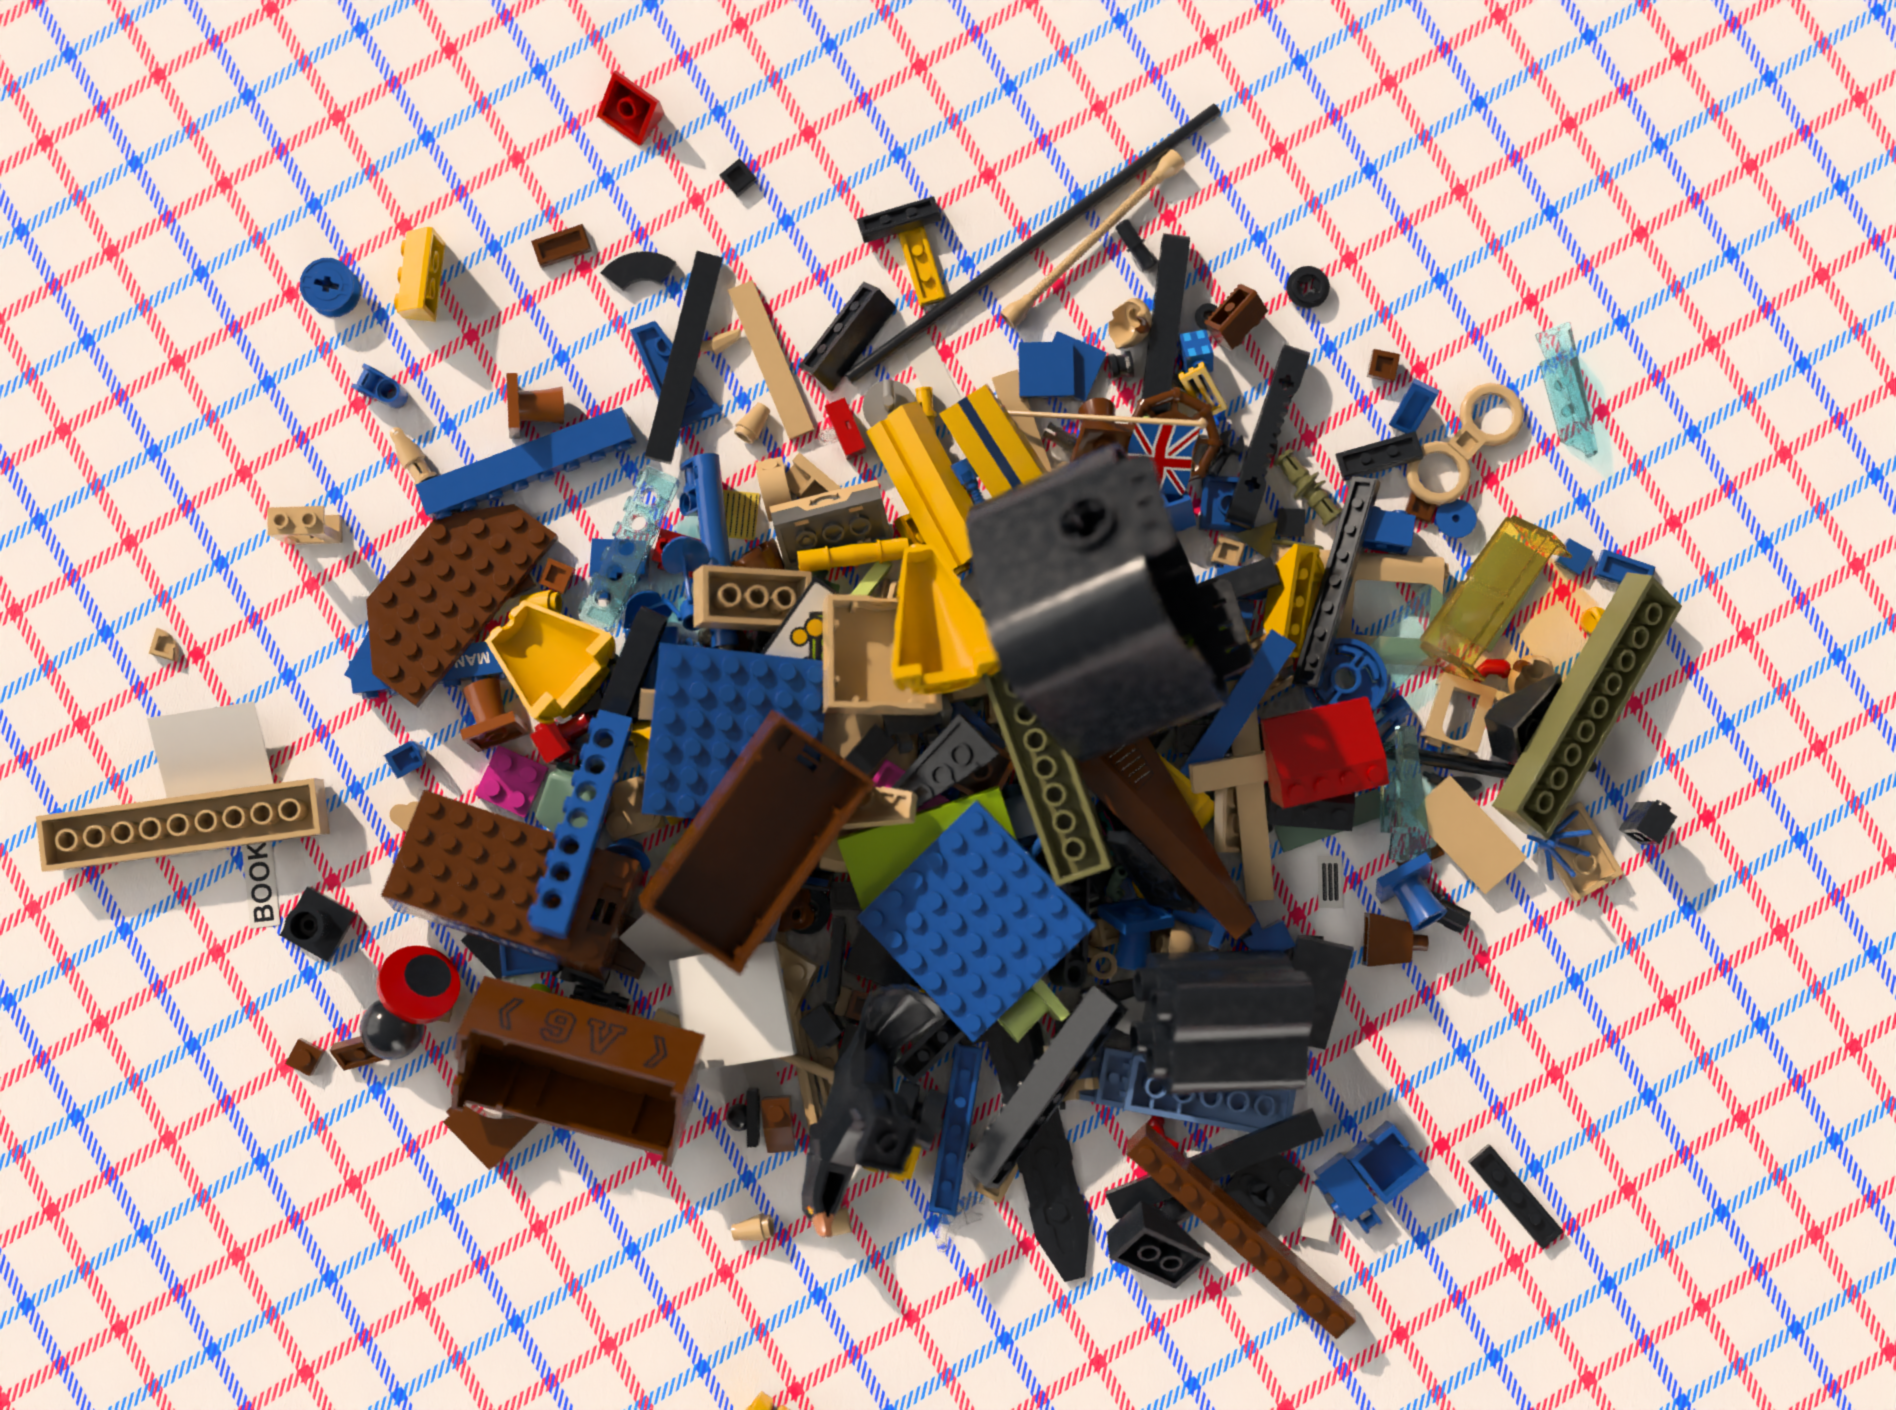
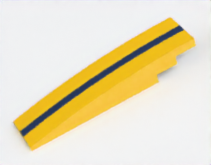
[939,383,1047,496]

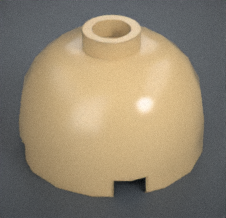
[1151,920,1198,953]

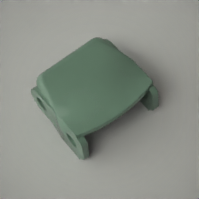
[536,762,615,833]

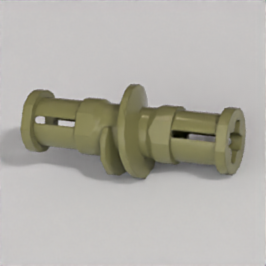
[1273,448,1343,527]

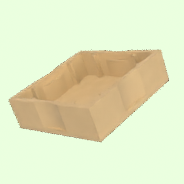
[823,594,942,716]

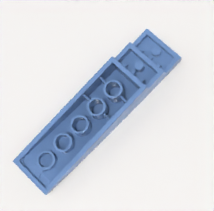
[1078,1046,1297,1133]

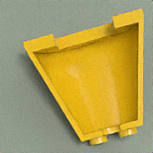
[485,600,616,724]

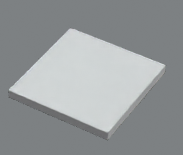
[669,941,797,1070]

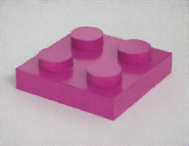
[474,745,550,818]

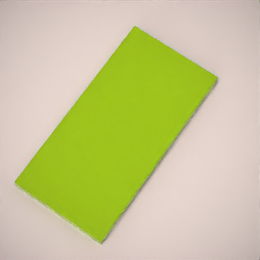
[837,786,1017,911]

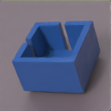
[1344,1120,1429,1205]

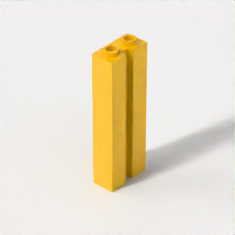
[866,401,974,576]

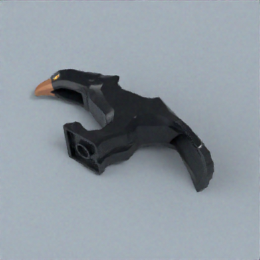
[801,984,945,1238]

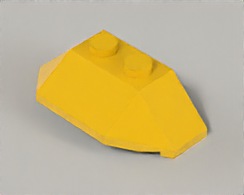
[1263,544,1325,658]

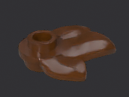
[777,888,815,933]

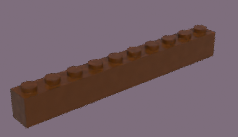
[1126,1123,1356,1340]

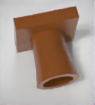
[506,373,564,439]
[460,678,530,752]

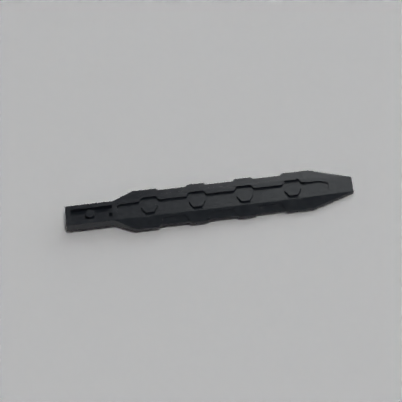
[986,1020,1090,1282]

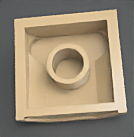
[605,775,667,842]

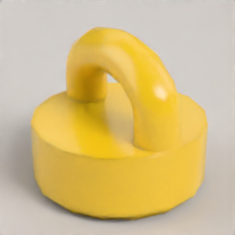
[1580,607,1605,634]

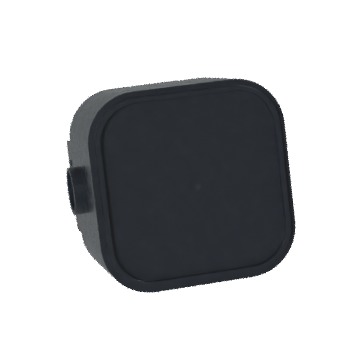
[965,443,1254,763]

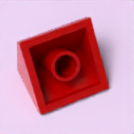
[596,70,665,146]

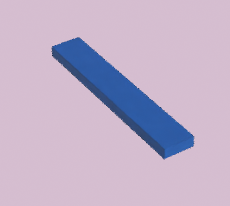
[1179,629,1296,778]
[928,1043,984,1216]

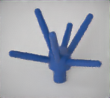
[1526,810,1592,881]

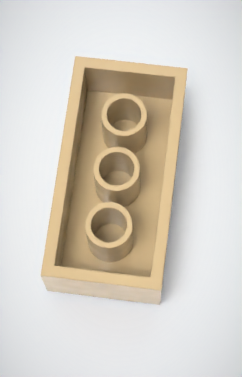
[693,565,812,632]

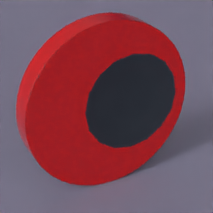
[376,945,460,1024]

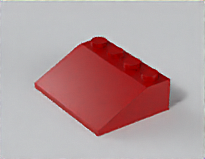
[1261,696,1389,808]

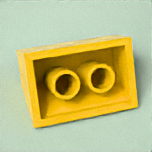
[394,227,446,322]

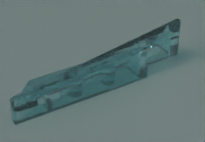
[1535,321,1598,458]
[1380,725,1431,861]

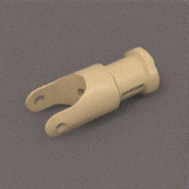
[390,427,437,487]

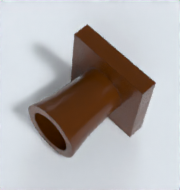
[1070,397,1135,462]

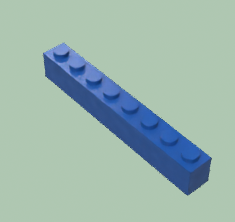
[415,407,637,520]

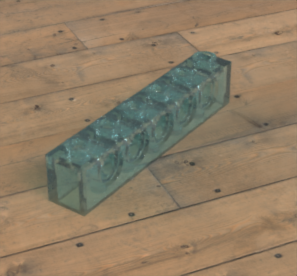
[578,465,681,634]

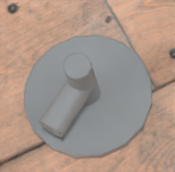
[862,380,915,427]

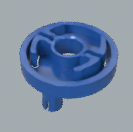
[1302,638,1387,711]

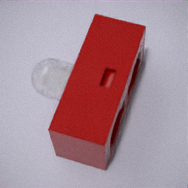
[817,397,867,460]

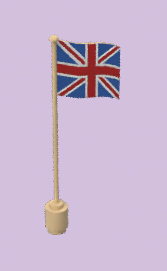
[998,399,1207,495]

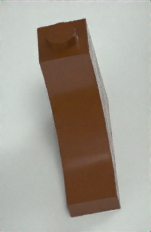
[443,1103,539,1170]

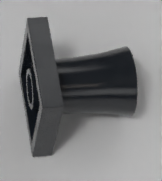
[279,886,358,962]

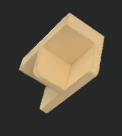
[786,453,841,499]

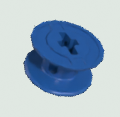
[300,258,361,317]

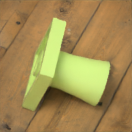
[997,978,1070,1043]

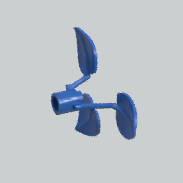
[623,536,709,631]

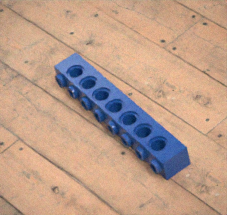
[527,710,634,940]

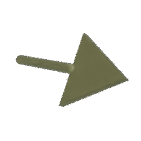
[1234,521,1324,558]

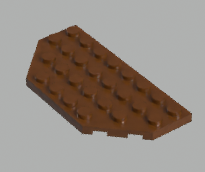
[366,504,558,708]

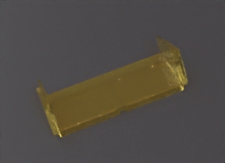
[1419,515,1572,681]

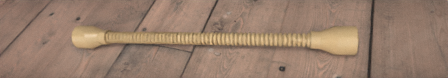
[1000,149,1186,329]

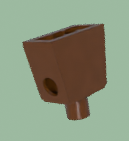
[1362,912,1429,967]

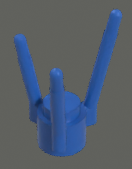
[1373,695,1412,744]

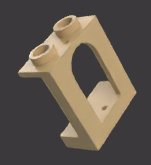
[267,506,343,545]
[1419,672,1497,757]

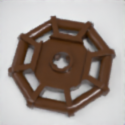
[1128,387,1223,482]

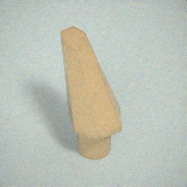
[700,328,741,355]

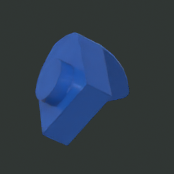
[383,740,426,779]

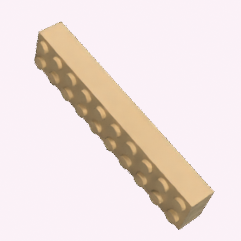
[36,778,330,872]

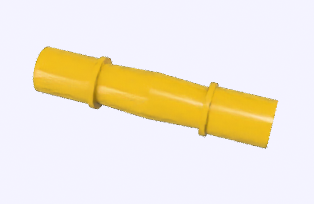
[797,537,909,572]

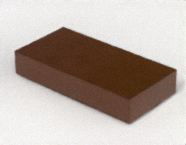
[531,224,592,268]

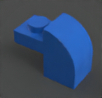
[1239,904,1295,951]

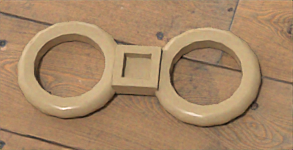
[1406,383,1524,505]

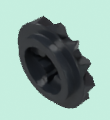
[1285,266,1330,310]

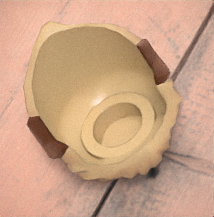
[1108,298,1152,349]
[1508,655,1555,694]

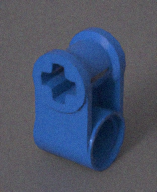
[351,363,408,409]

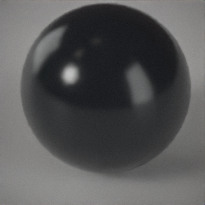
[360,999,425,1060]

